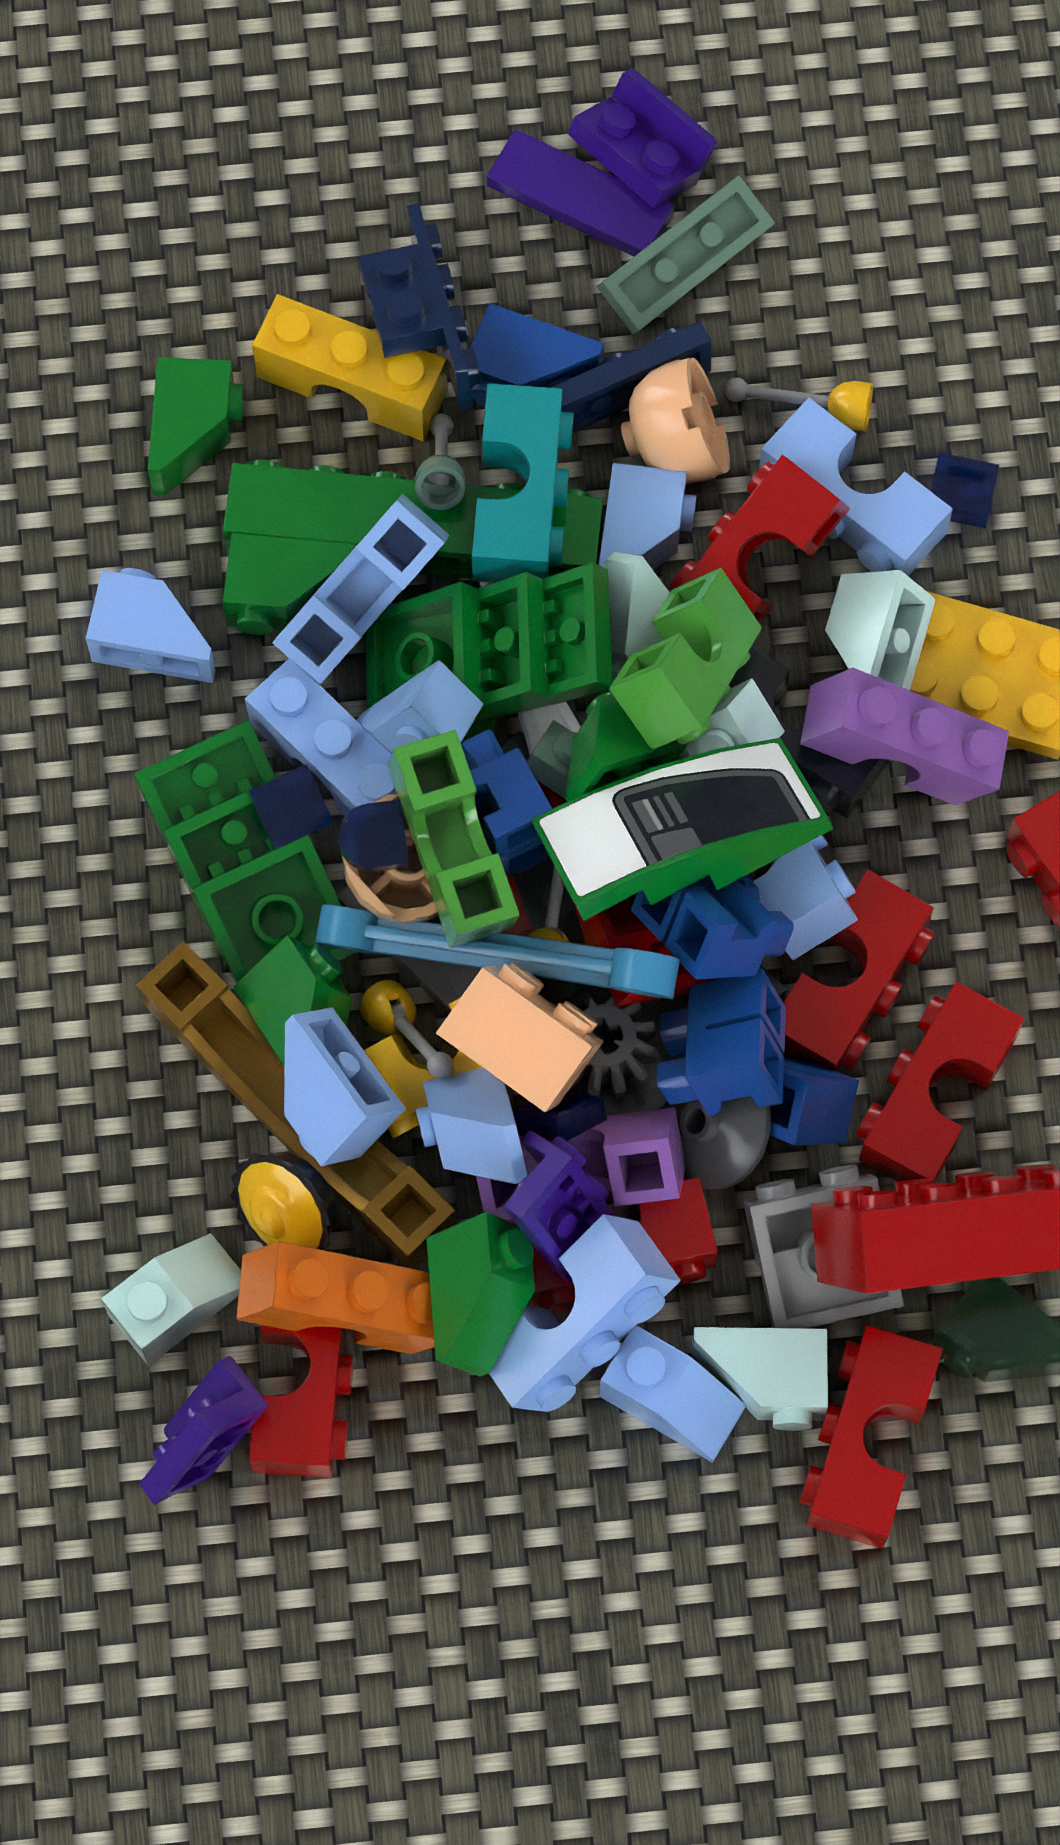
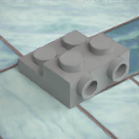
[743,1165,904,1329]

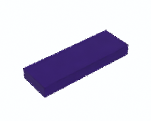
[487,129,674,257]

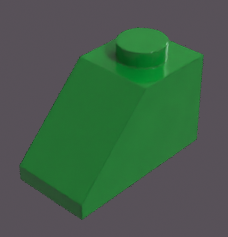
[148,357,245,496]
[223,533,356,635]
[565,690,688,802]
[233,935,352,1067]
[426,1212,535,1377]

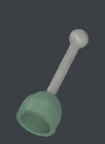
[415,414,465,510]

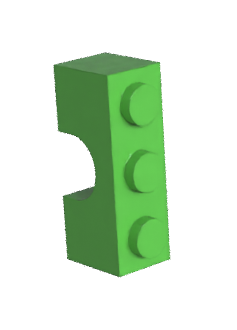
[609,568,762,750]
[387,729,520,948]

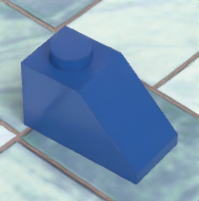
[470,303,604,406]
[770,1056,859,1145]

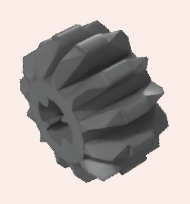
[569,990,658,1101]

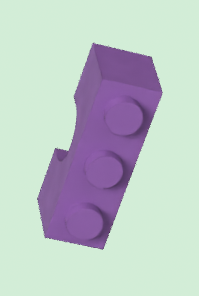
[800,668,1009,806]
[476,1107,686,1220]

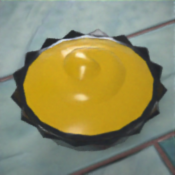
[230,1153,337,1250]

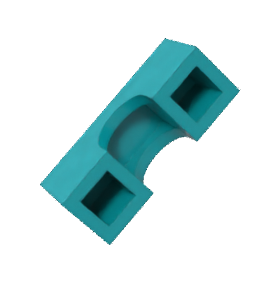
[472,383,574,583]

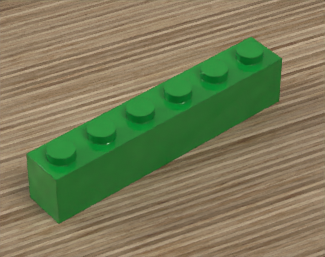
[223,459,603,579]

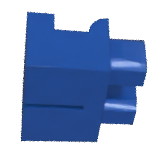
[461,730,552,877]
[631,875,794,979]
[656,968,786,1117]

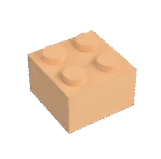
[436,962,604,1112]

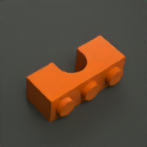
[236,1241,435,1354]

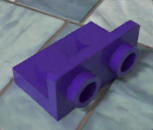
[567,68,717,209]
[503,1130,616,1283]
[139,1356,268,1505]

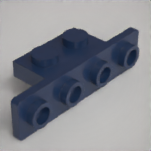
[358,203,480,412]

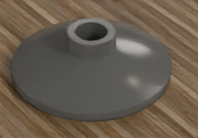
[665,1096,771,1190]

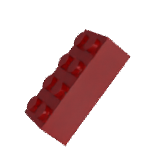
[811,1164,1060,1294]

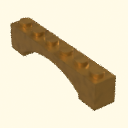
[136,941,458,1269]

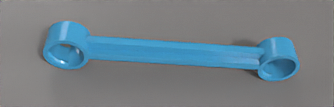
[315,905,680,999]

